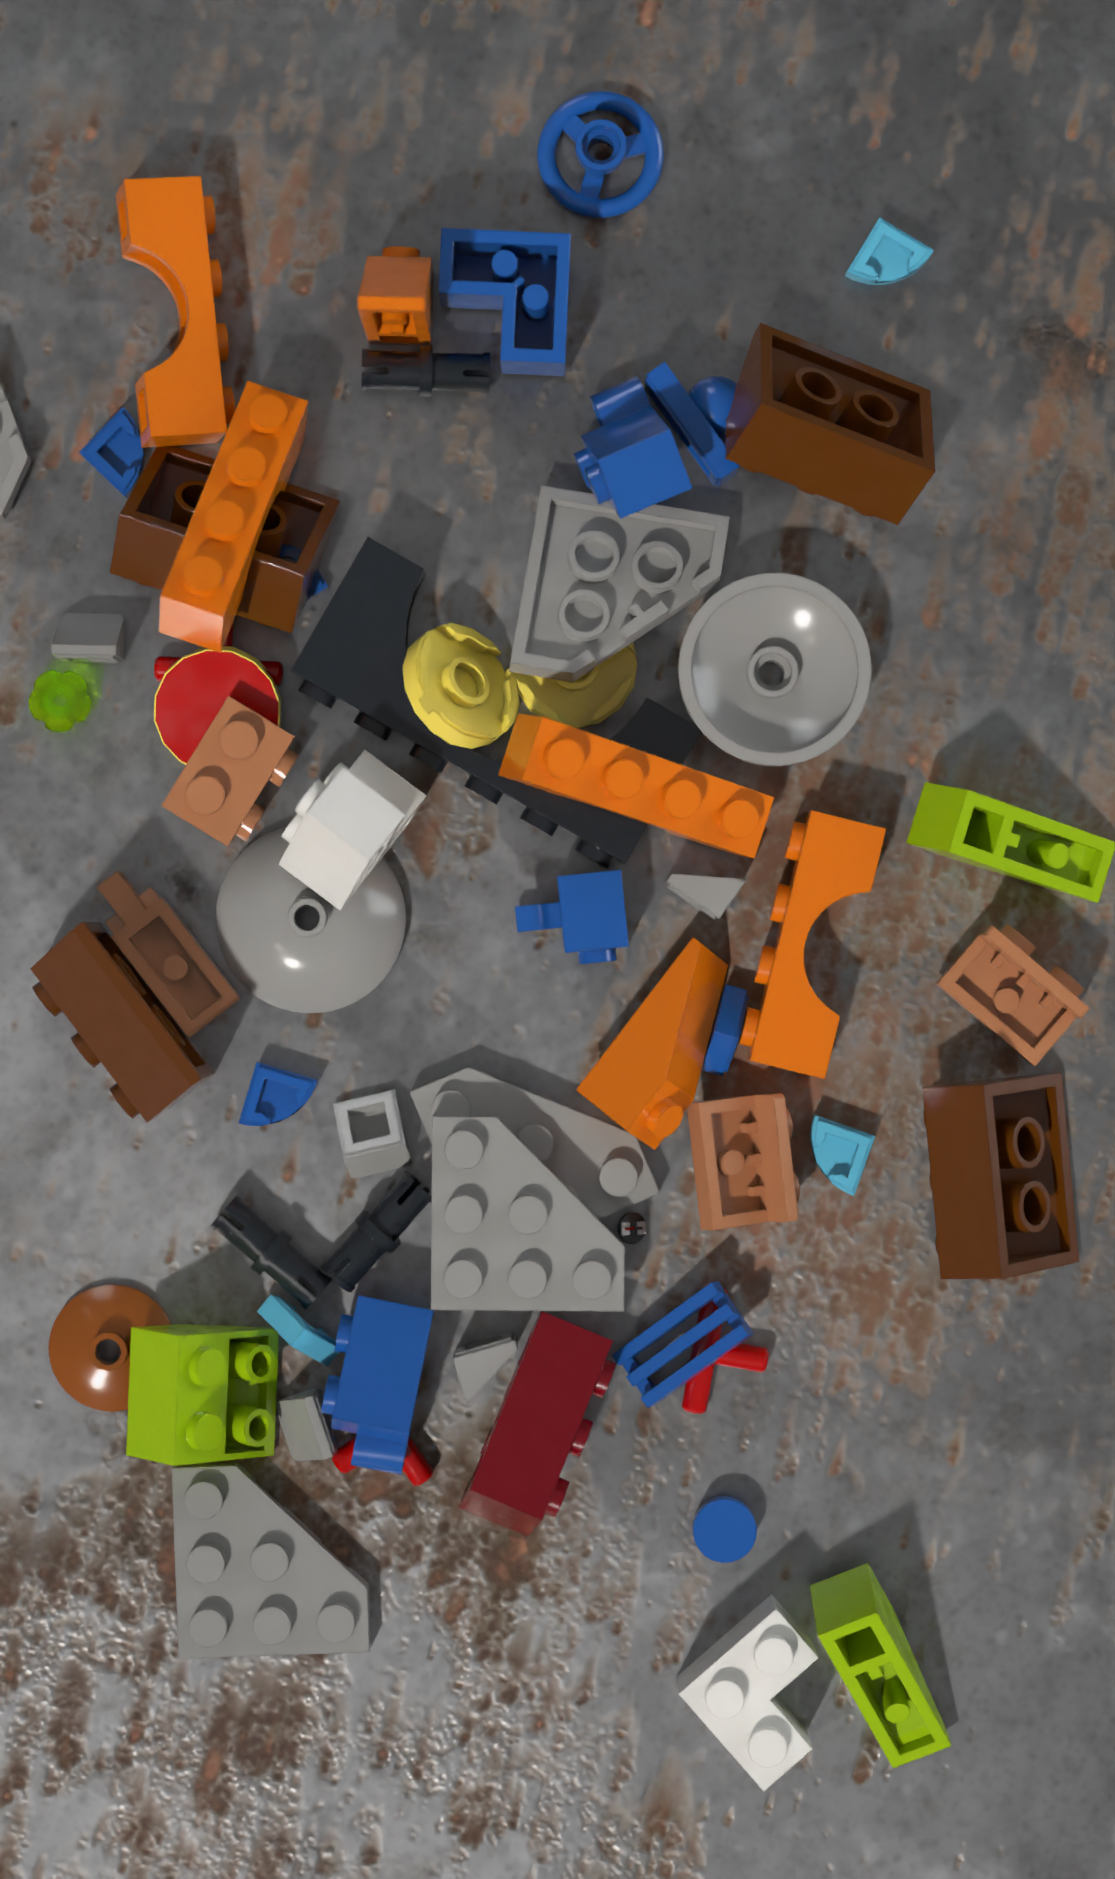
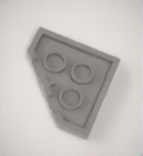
[509,485,730,682]
[410,1066,660,1220]
[431,1115,625,1312]
[172,1462,371,1659]

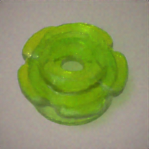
[28,670,92,732]

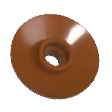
[49,1284,172,1412]

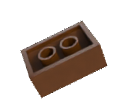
[726,323,935,525]
[110,446,340,633]
[30,922,215,1123]
[923,1073,1079,1279]

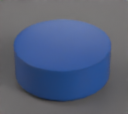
[692,1496,757,1563]

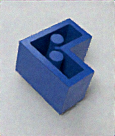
[438,228,571,376]

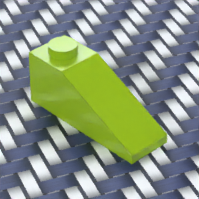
[906,782,1115,903]
[810,1563,952,1768]

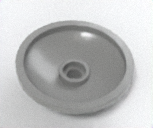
[678,573,871,767]
[216,826,406,1013]

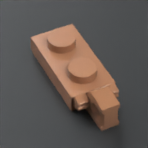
[97,871,241,1038]

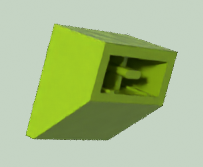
[126,1324,279,1466]

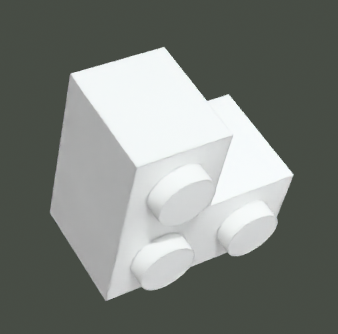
[279,750,426,910]
[676,1594,819,1791]

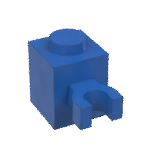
[515,870,629,964]

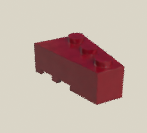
[457,1311,616,1537]

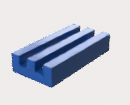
[612,1281,754,1408]

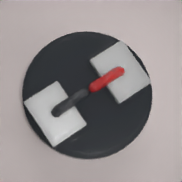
[618,1212,646,1244]

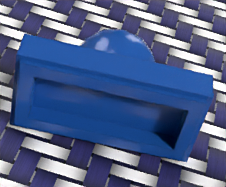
[644,361,740,488]

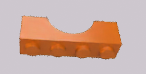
[116,176,235,448]
[159,381,309,653]
[498,713,774,859]
[739,810,886,1079]

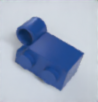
[573,376,693,519]
[321,1295,434,1475]

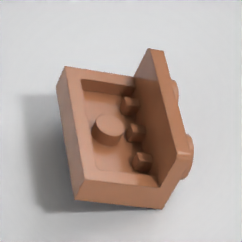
[161,696,299,846]
[935,924,1090,1066]
[687,1093,800,1231]

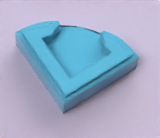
[845,217,934,285]
[810,1114,875,1196]
[257,1294,339,1367]

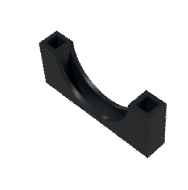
[291,537,701,869]

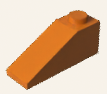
[358,246,434,346]
[576,937,728,1150]

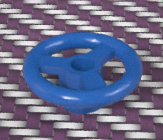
[537,91,664,218]

